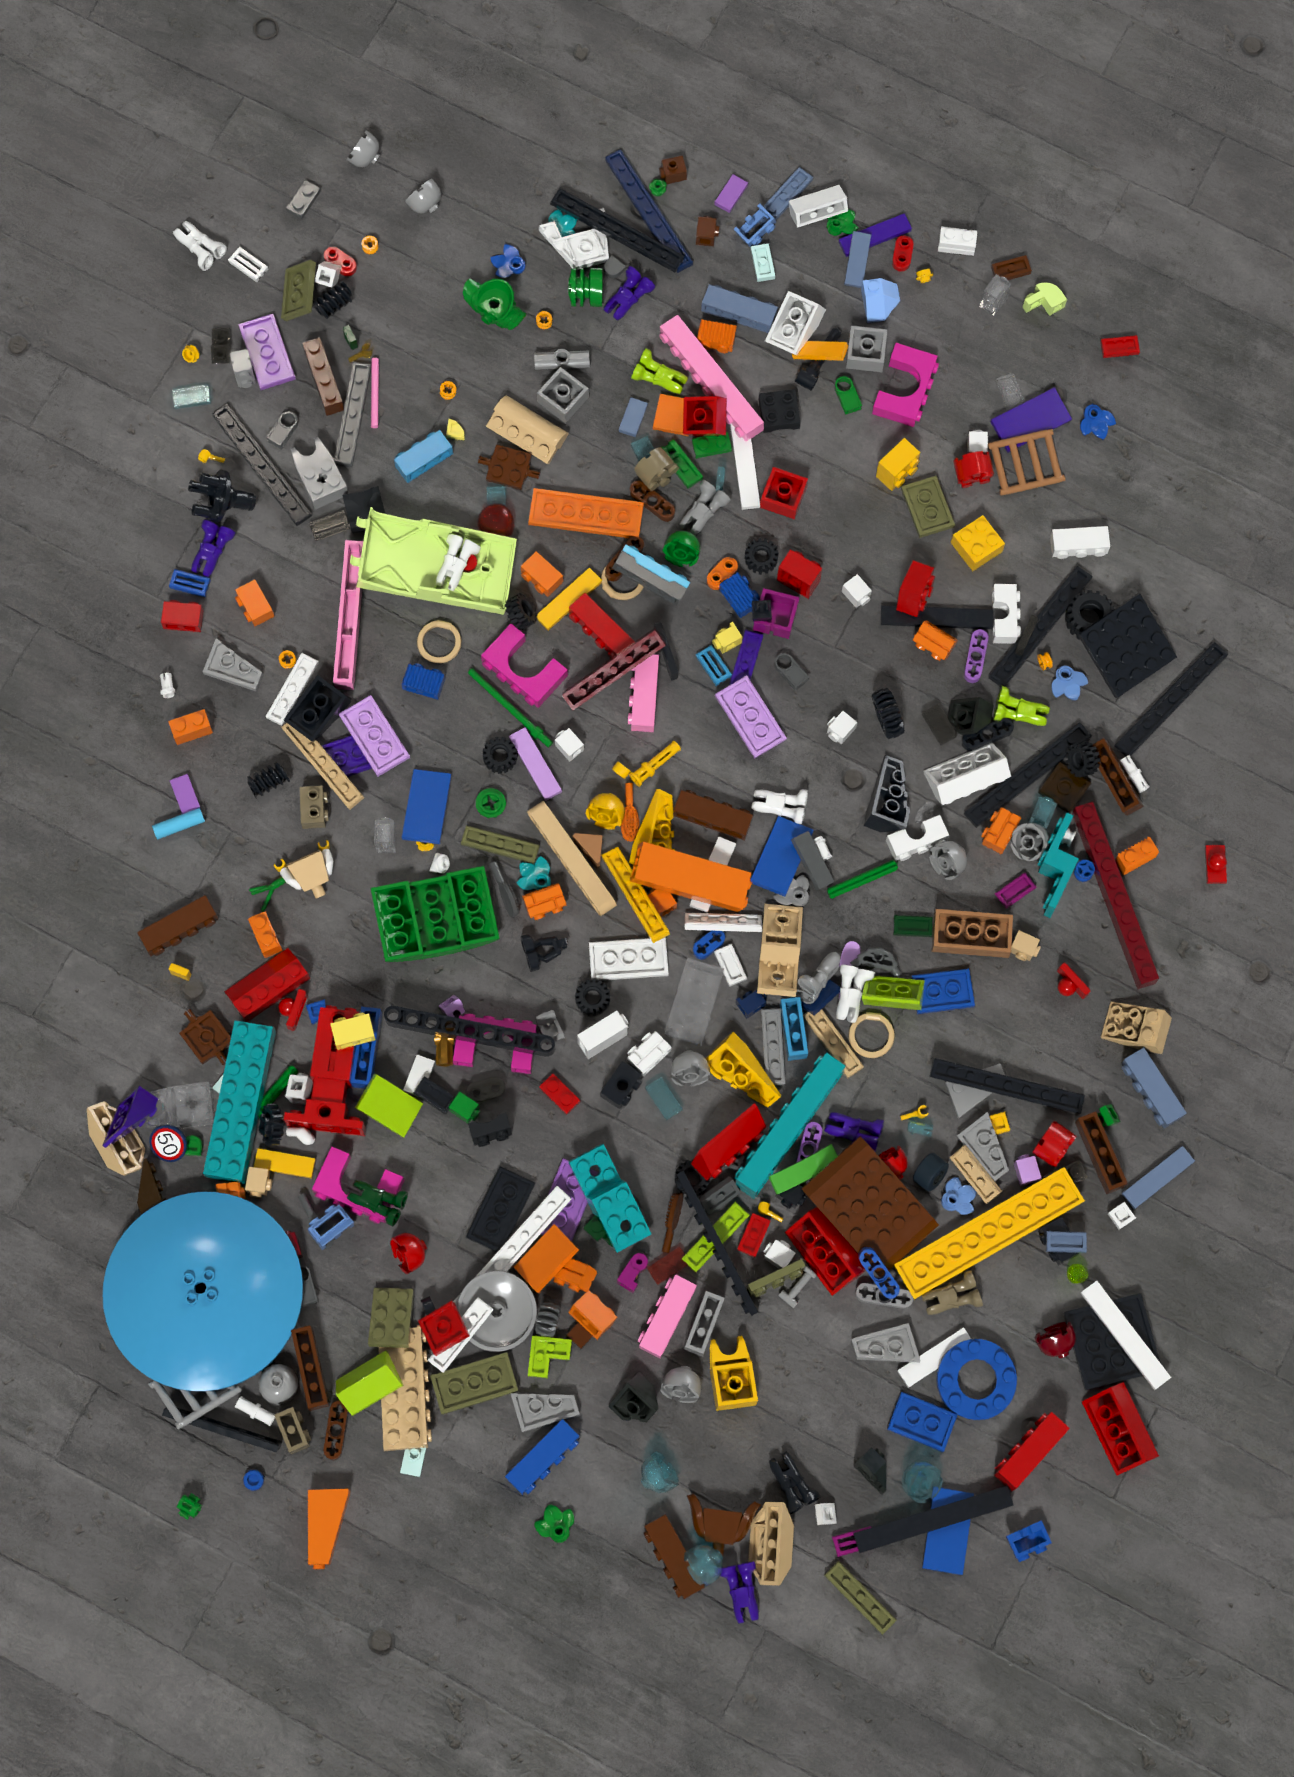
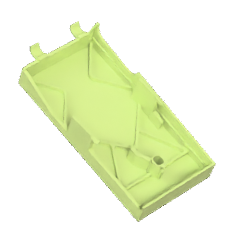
[350,507,517,615]

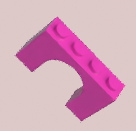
[872,343,939,427]
[481,624,568,708]
[453,1014,537,1074]
[312,1146,405,1224]

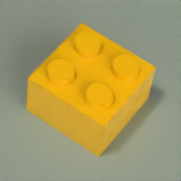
[876,438,920,491]
[951,515,1005,571]

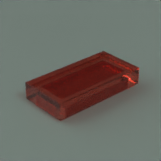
[647,1247,688,1286]

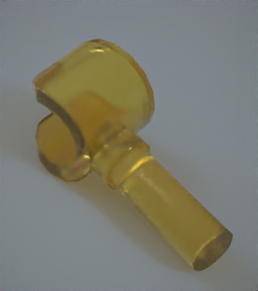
[348,343,373,363]

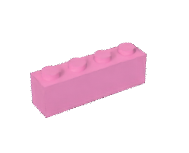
[628,654,659,732]
[638,1275,697,1359]

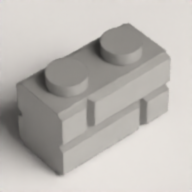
[230,349,256,388]

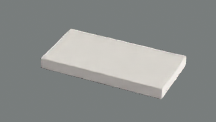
[589,937,668,981]

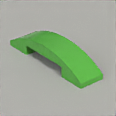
[768,1144,837,1195]

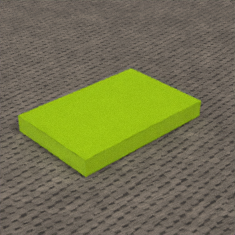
[355,1074,423,1137]

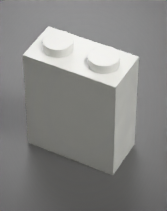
[577,1011,629,1059]

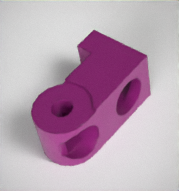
[617,1253,648,1293]

